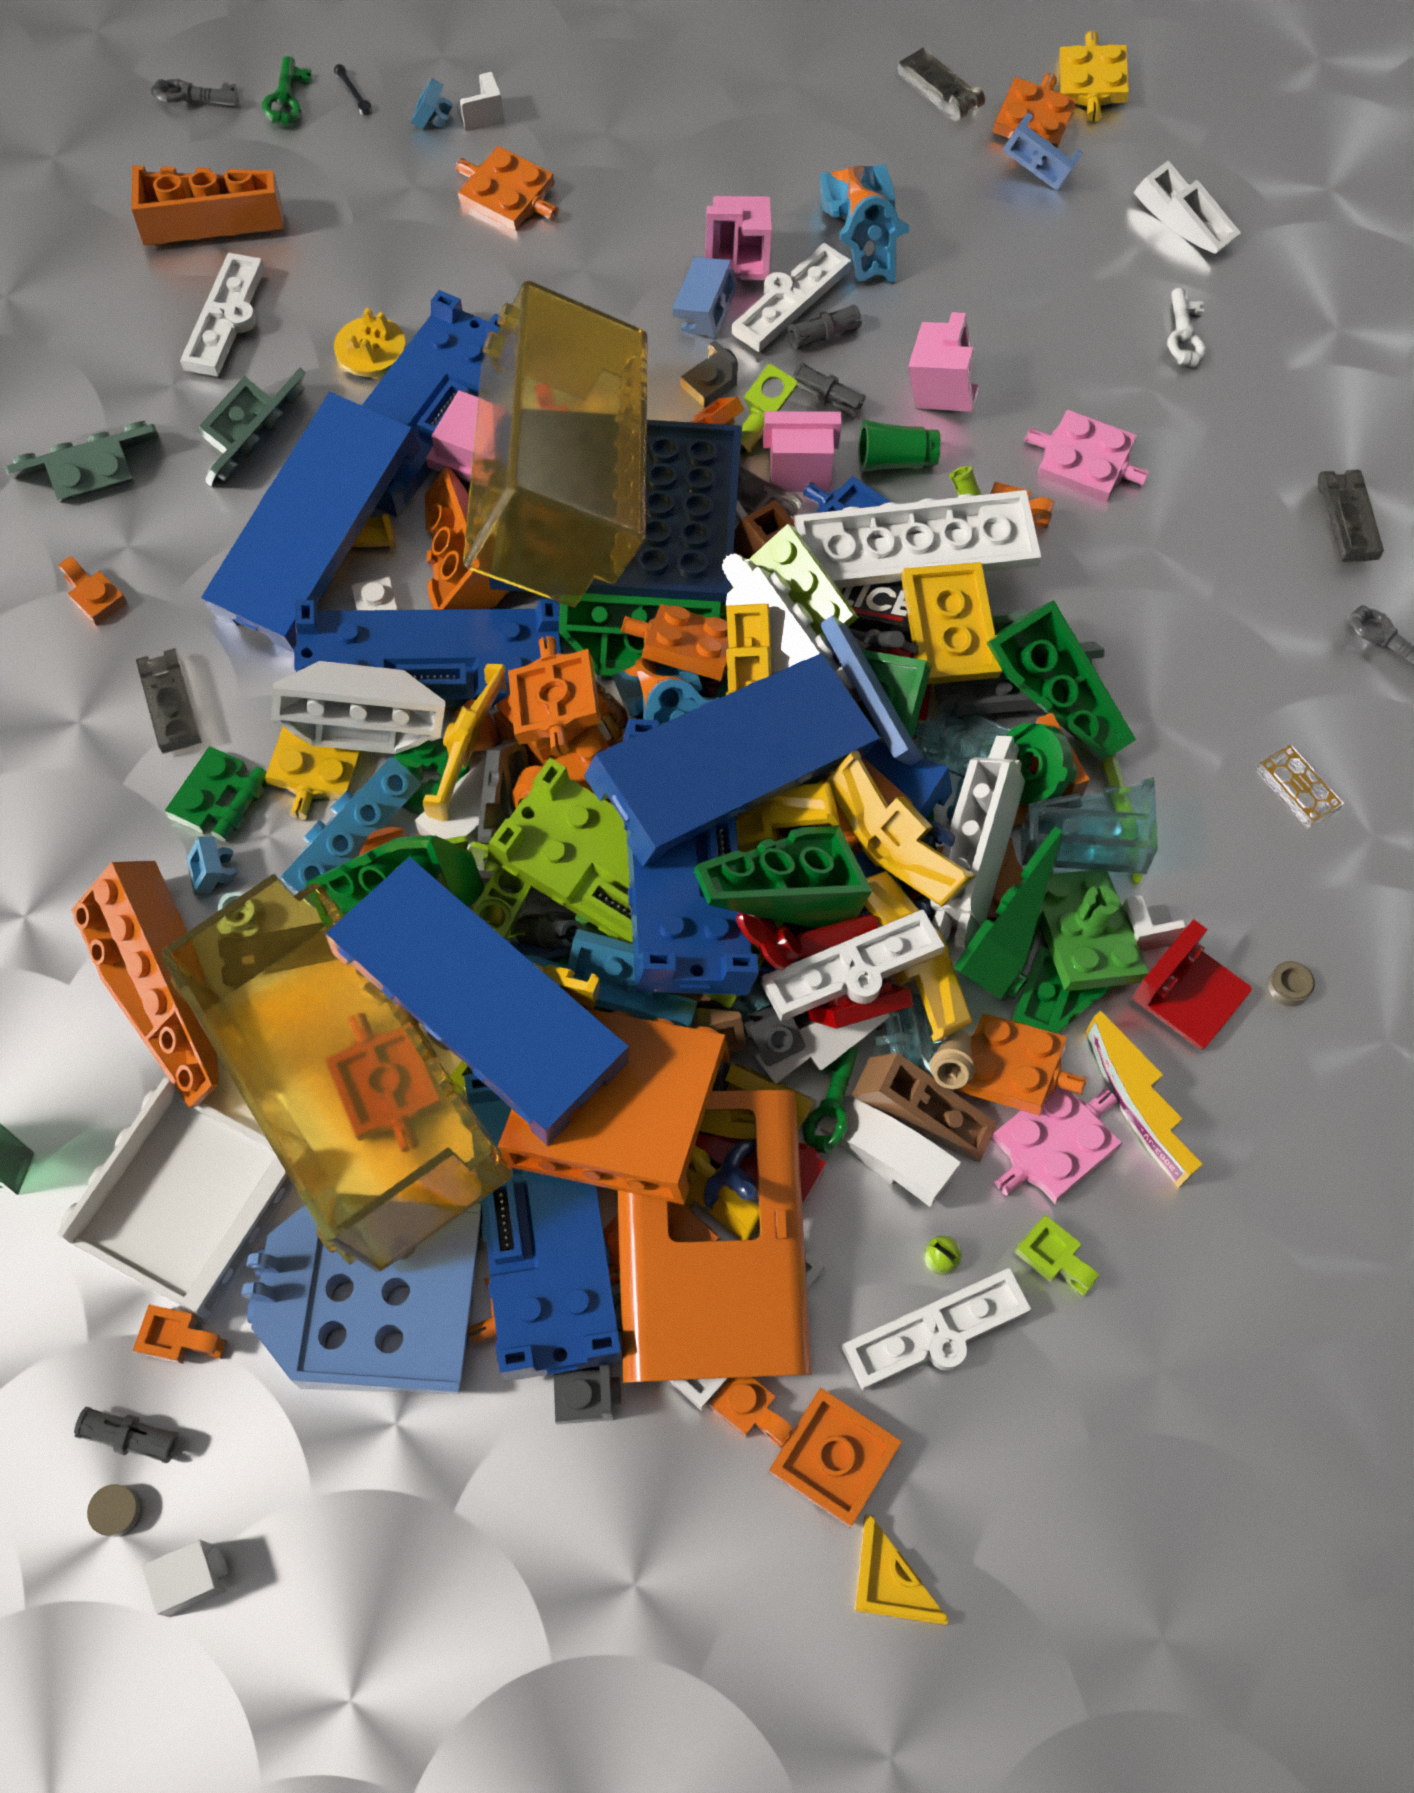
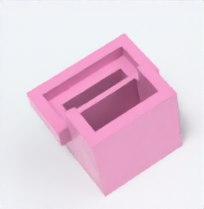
[705,196,772,280]
[908,312,979,412]
[426,390,515,492]
[763,411,841,492]

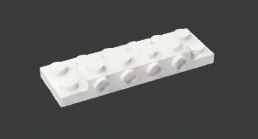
[794,490,1042,588]

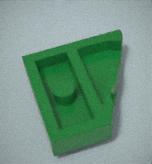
[1011,945,1113,1034]

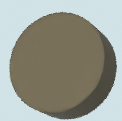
[1267,961,1315,1006]
[87,1484,141,1537]

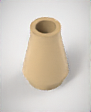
[930,1030,975,1089]

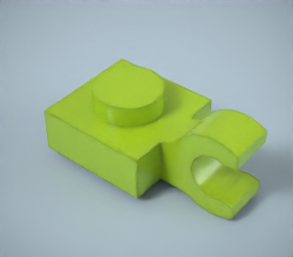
[1014,1215,1099,1296]

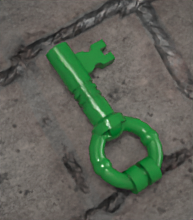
[261,56,312,127]
[804,1046,858,1154]

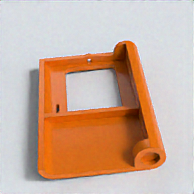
[618,1090,812,1383]

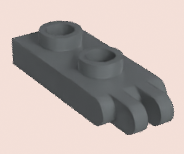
[935,672,1041,716]

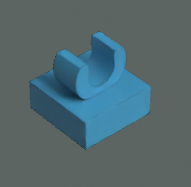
[410,77,453,130]
[186,837,238,894]

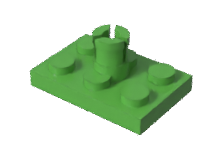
[1039,869,1149,991]

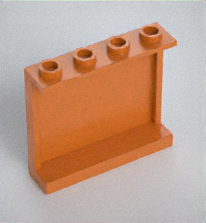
[498,1004,730,1205]

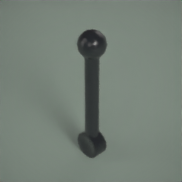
[333,64,372,115]

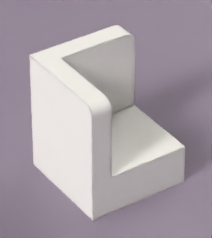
[456,72,504,131]
[1122,895,1187,951]

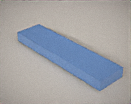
[821,615,923,766]

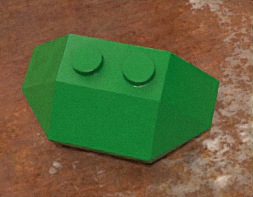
[559,592,721,676]

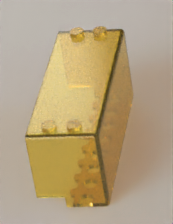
[463,281,648,608]
[161,874,513,1272]

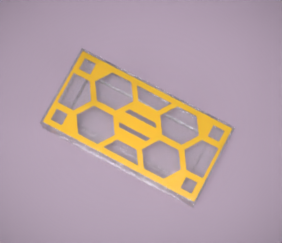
[1255,744,1344,830]

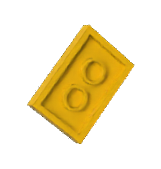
[901,562,1002,684]

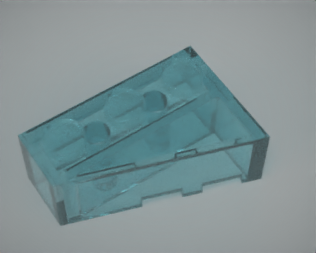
[1021,777,1158,874]

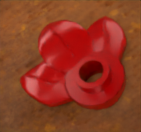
[736,912,803,970]

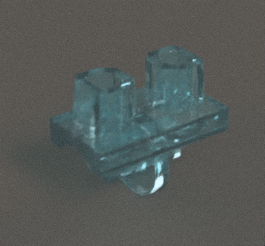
[875,994,942,1074]

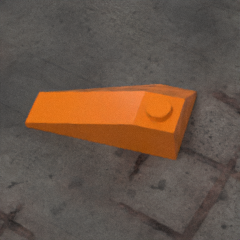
[425,467,511,610]

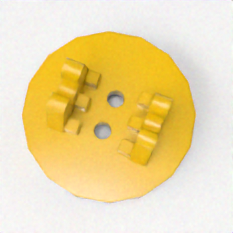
[333,308,407,381]

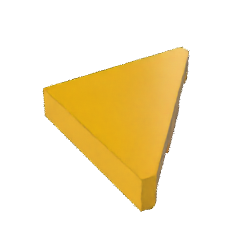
[532,962,600,1009]
[854,1515,948,1626]

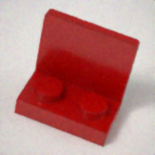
[796,914,913,1029]
[1131,919,1252,1050]

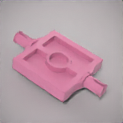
[1025,410,1149,502]
[992,1087,1122,1204]

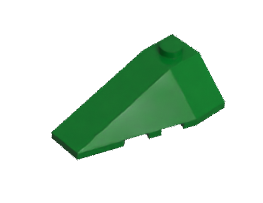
[986,600,1136,762]
[694,826,872,929]
[953,826,1064,1001]
[305,835,485,921]

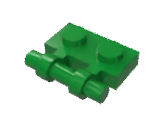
[164,746,267,842]

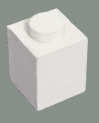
[141,1539,228,1617]

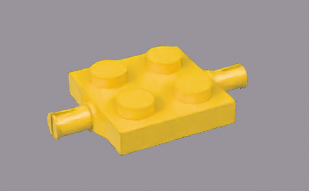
[1059,31,1129,122]
[265,726,363,820]

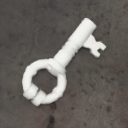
[1167,288,1206,367]

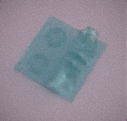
[914,711,1011,778]

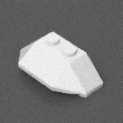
[271,661,445,754]

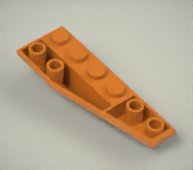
[71,861,219,1108]

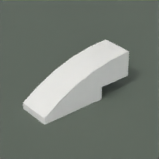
[1133,160,1241,254]
[747,1013,891,1084]
[820,1095,961,1207]

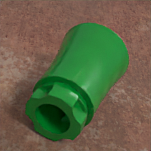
[858,419,941,473]

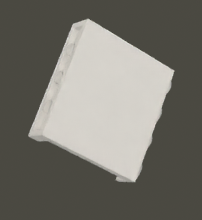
[56,1077,309,1322]

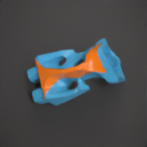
[819,164,909,282]
[612,658,713,725]

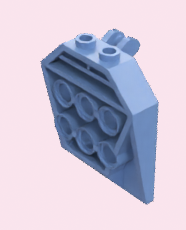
[241,1193,482,1394]

